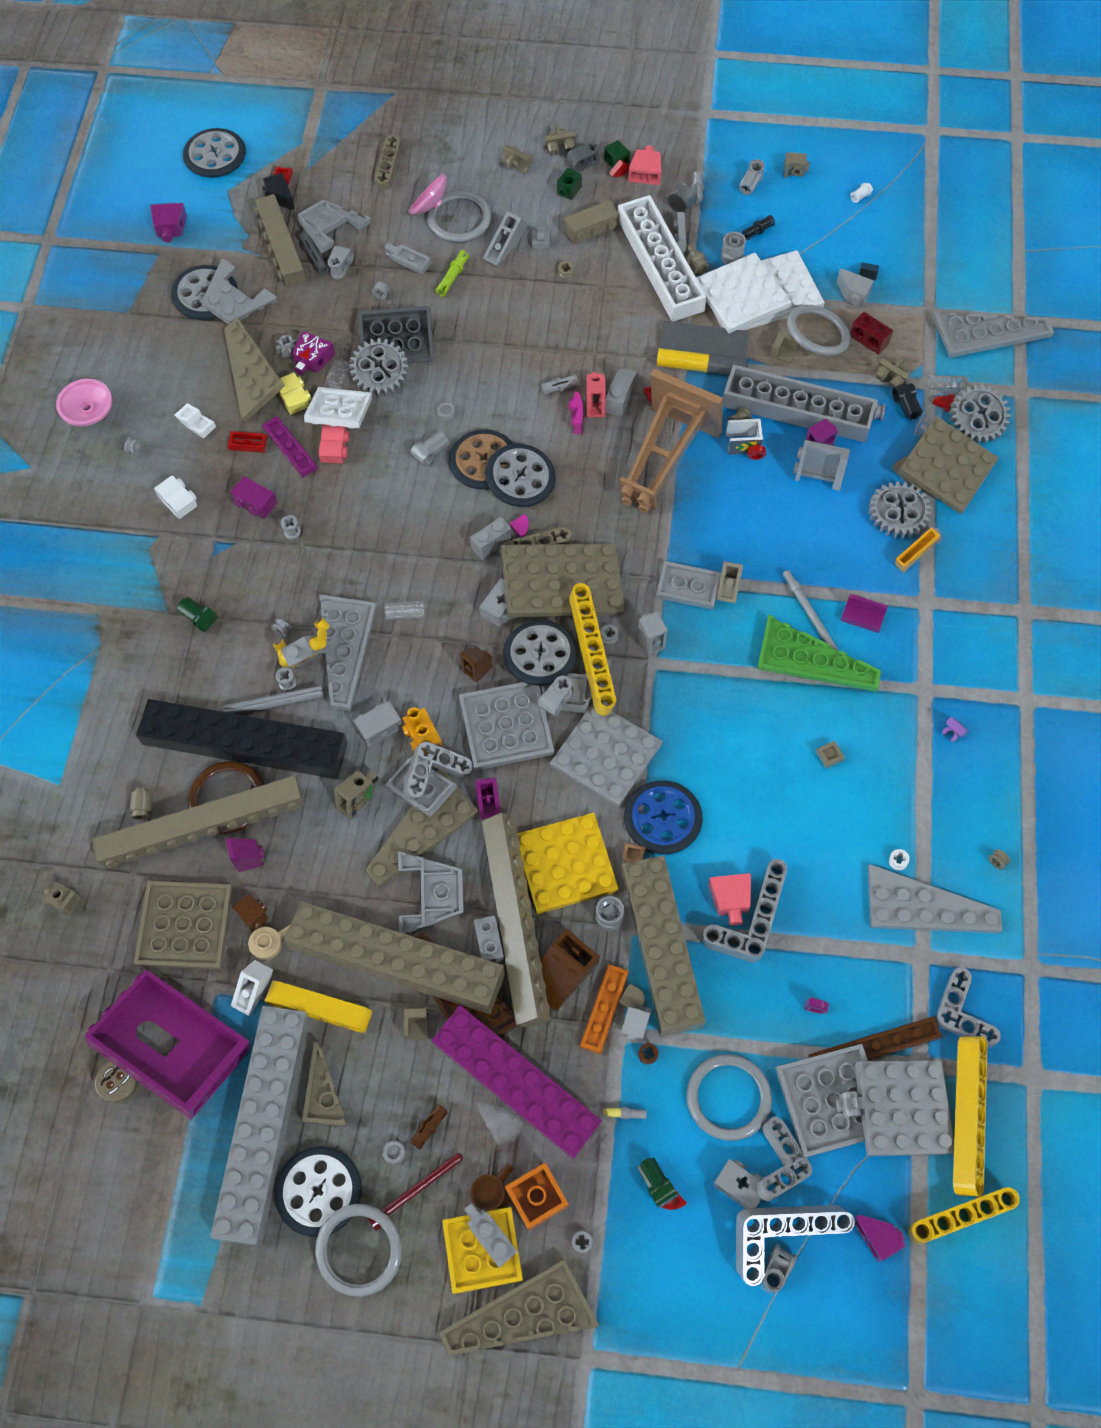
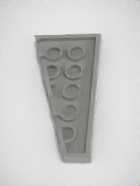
[319,594,377,711]
[868,864,1002,933]

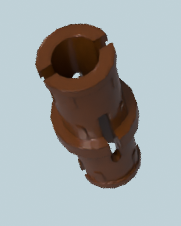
[409,1104,448,1150]

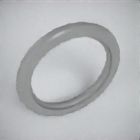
[427,191,492,242]
[787,305,851,356]
[686,1054,772,1141]
[315,1204,402,1297]

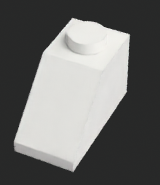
[231,960,273,1016]

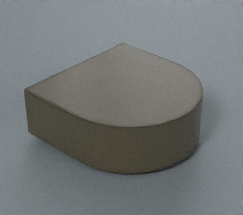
[618,984,645,1009]

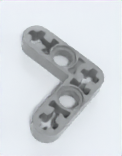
[404,742,473,800]
[936,967,1001,1047]
[757,1117,812,1201]

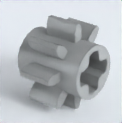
[276,335,297,358]
[836,1092,865,1118]

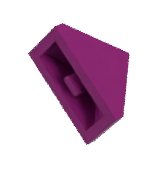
[475,777,501,819]

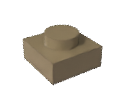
[816,741,845,769]

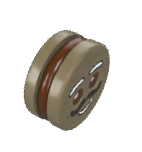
[95,1061,140,1104]

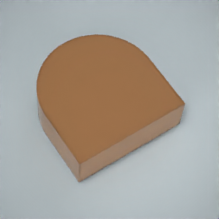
[622,842,646,863]

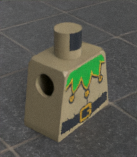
[334,771,379,820]

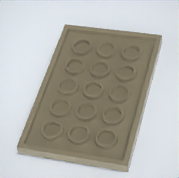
[501,544,625,617]

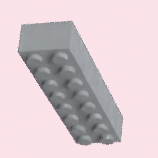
[723,364,878,443]

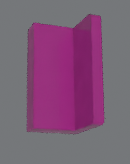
[841,594,888,633]

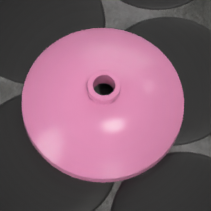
[409,173,447,215]
[56,379,113,426]

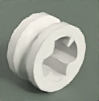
[889,849,909,870]

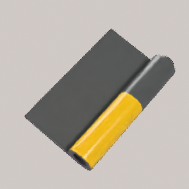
[656,321,749,376]

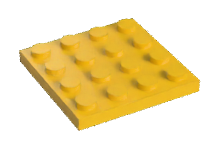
[517,813,619,914]

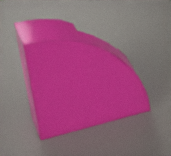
[510,514,529,538]

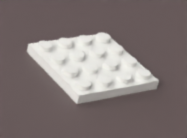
[696,253,791,333]

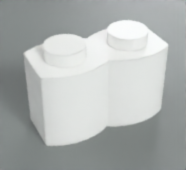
[154,476,197,519]

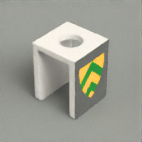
[726,419,763,455]

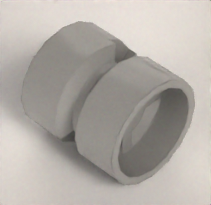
[721,232,746,265]
[596,896,624,931]

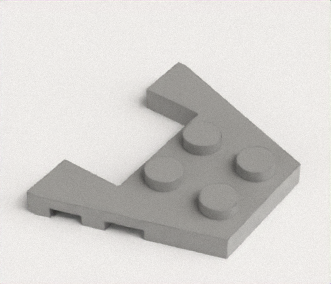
[298,200,371,253]
[202,259,277,325]
[538,652,611,713]
[398,852,464,935]

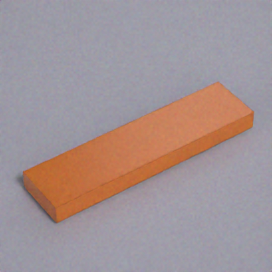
[580,964,629,1055]

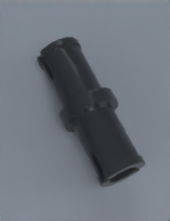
[742,215,775,241]

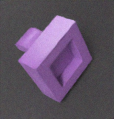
[942,717,969,742]

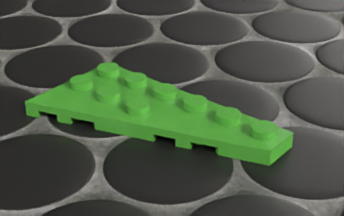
[757,614,881,692]

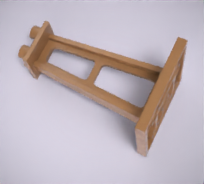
[620,369,723,513]

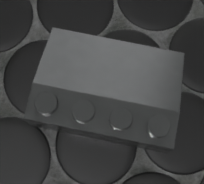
[358,306,434,367]

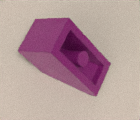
[226,838,265,872]
[854,1215,906,1262]

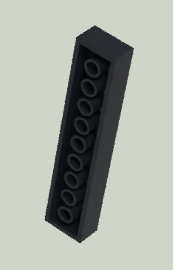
[136,699,348,780]

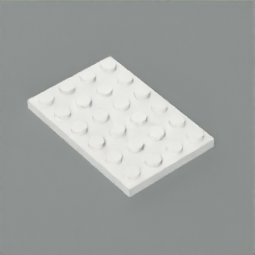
[713,251,825,330]

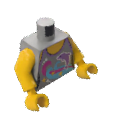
[273,617,330,669]

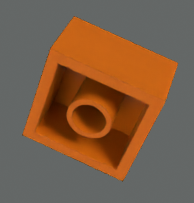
[505,1163,569,1232]

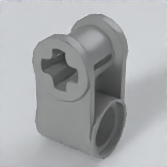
[328,245,354,280]
[538,676,572,716]
[760,1243,798,1294]

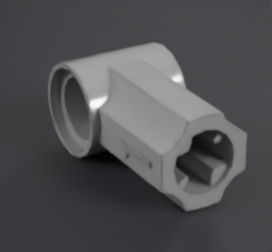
[739,159,765,196]
[411,431,449,466]

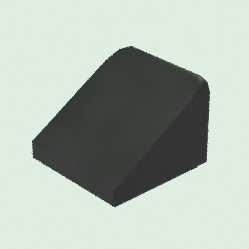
[859,262,879,281]

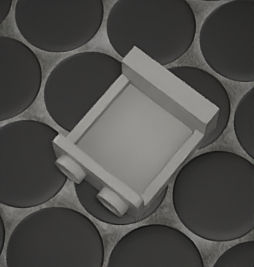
[793,440,850,491]

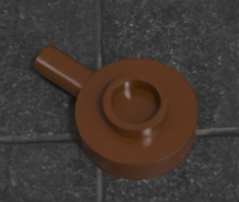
[470,1163,514,1212]

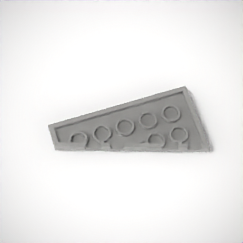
[932,311,1054,358]

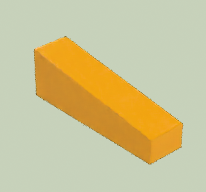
[895,527,940,573]

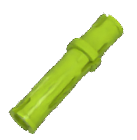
[435,250,469,297]

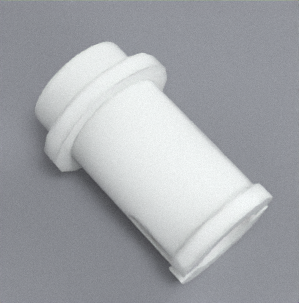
[850,183,873,203]

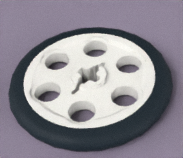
[275,1146,362,1237]

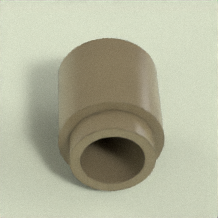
[130,788,152,820]

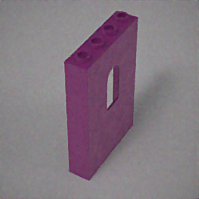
[85,969,250,1120]

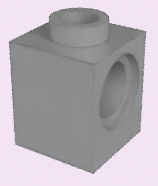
[621,1003,652,1040]

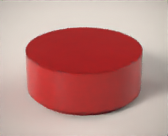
[747,445,766,460]

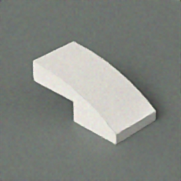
[175,403,216,438]

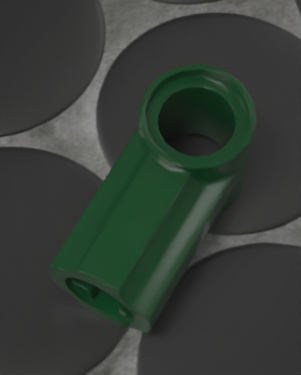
[177,597,218,632]
[637,1157,678,1208]

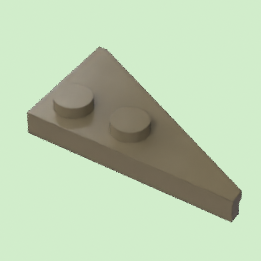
[302,1042,347,1127]

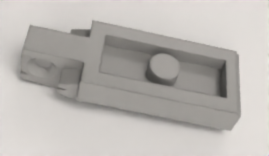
[384,243,432,275]
[464,1203,518,1268]

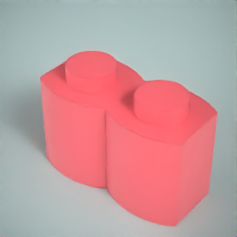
[319,424,350,464]

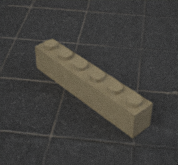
[254,194,306,287]

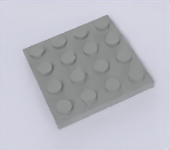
[459,682,554,771]
[550,703,663,808]
[775,1044,868,1158]
[854,1061,954,1157]

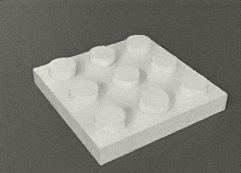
[304,387,372,428]

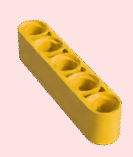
[264,980,373,1033]
[908,1187,1020,1244]

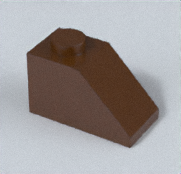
[459,647,493,683]

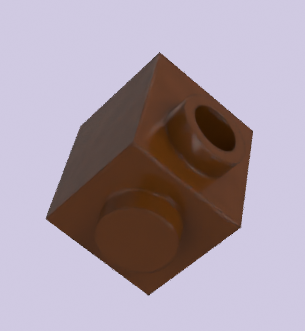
[232,894,269,932]

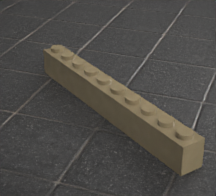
[93,775,305,868]
[482,812,551,1028]

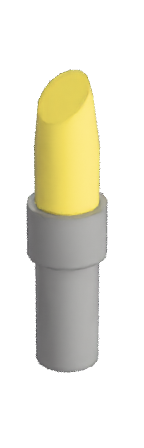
[603,1107,646,1119]

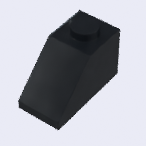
[262,173,295,210]

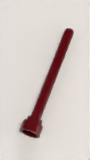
[367,1153,463,1231]

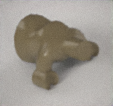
[686,245,709,276]

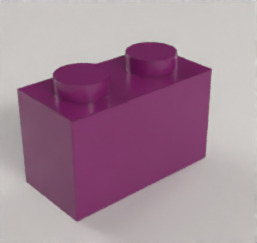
[230,476,277,519]

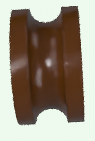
[638,1043,659,1065]

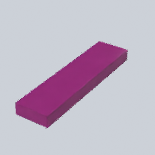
[262,416,318,478]

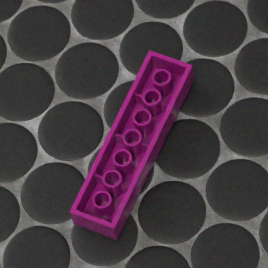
[431,1005,602,1160]

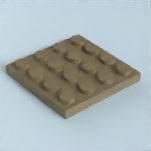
[898,416,998,514]
[134,881,233,970]

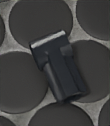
[892,383,923,421]

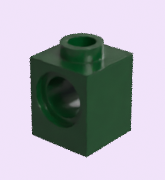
[604,140,630,168]
[557,168,582,200]

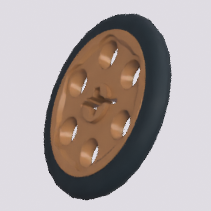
[449,429,519,490]

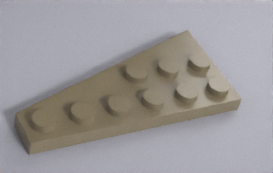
[365,769,479,889]
[439,1259,599,1356]

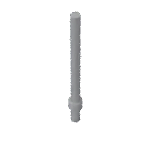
[783,570,840,652]

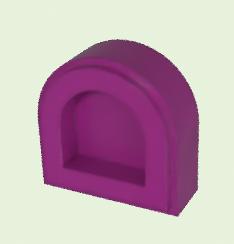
[804,997,829,1014]

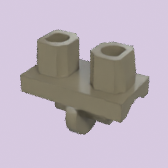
[544,125,575,155]
[501,144,533,174]
[875,357,910,388]

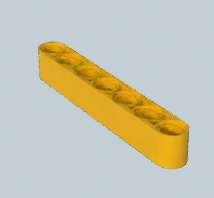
[569,583,616,716]
[953,1036,987,1197]

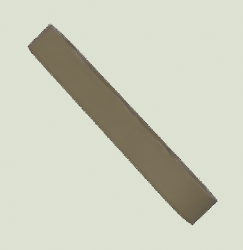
[375,134,401,190]
[499,527,572,558]

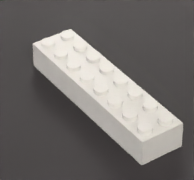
[618,195,706,322]

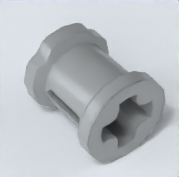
[281,515,301,540]
[275,667,296,692]

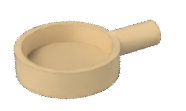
[248,925,290,960]

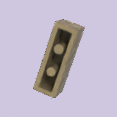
[564,200,619,244]

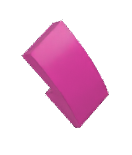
[568,391,583,435]

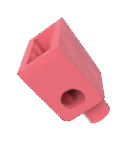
[628,145,661,185]
[586,372,606,417]
[708,873,751,926]

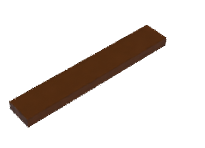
[808,1016,942,1061]

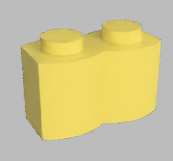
[278,372,312,415]

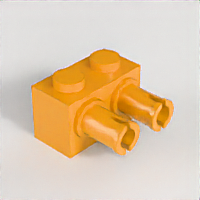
[401,707,443,756]

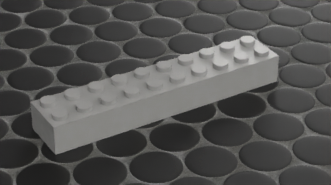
[210,1006,310,1247]

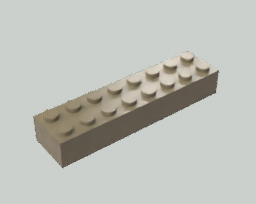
[622,856,706,1037]

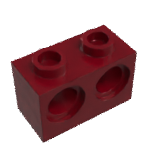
[850,312,893,355]

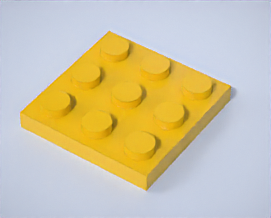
[442,1207,523,1294]

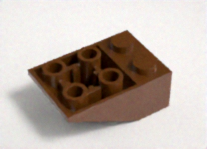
[540,929,600,1012]

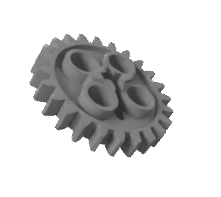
[349,338,409,397]
[949,384,1011,444]
[868,481,932,539]

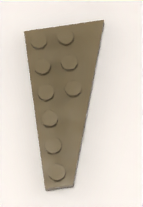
[224,317,285,422]

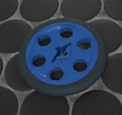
[624,780,703,854]

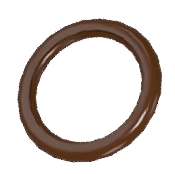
[188,761,264,834]

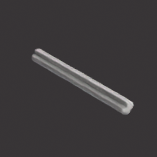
[223,685,323,714]

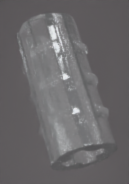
[384,601,425,621]

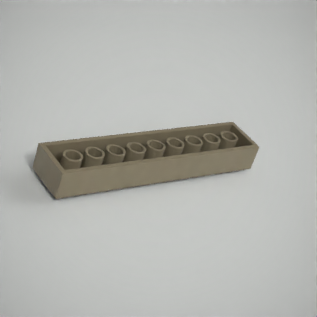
[284,901,505,1014]

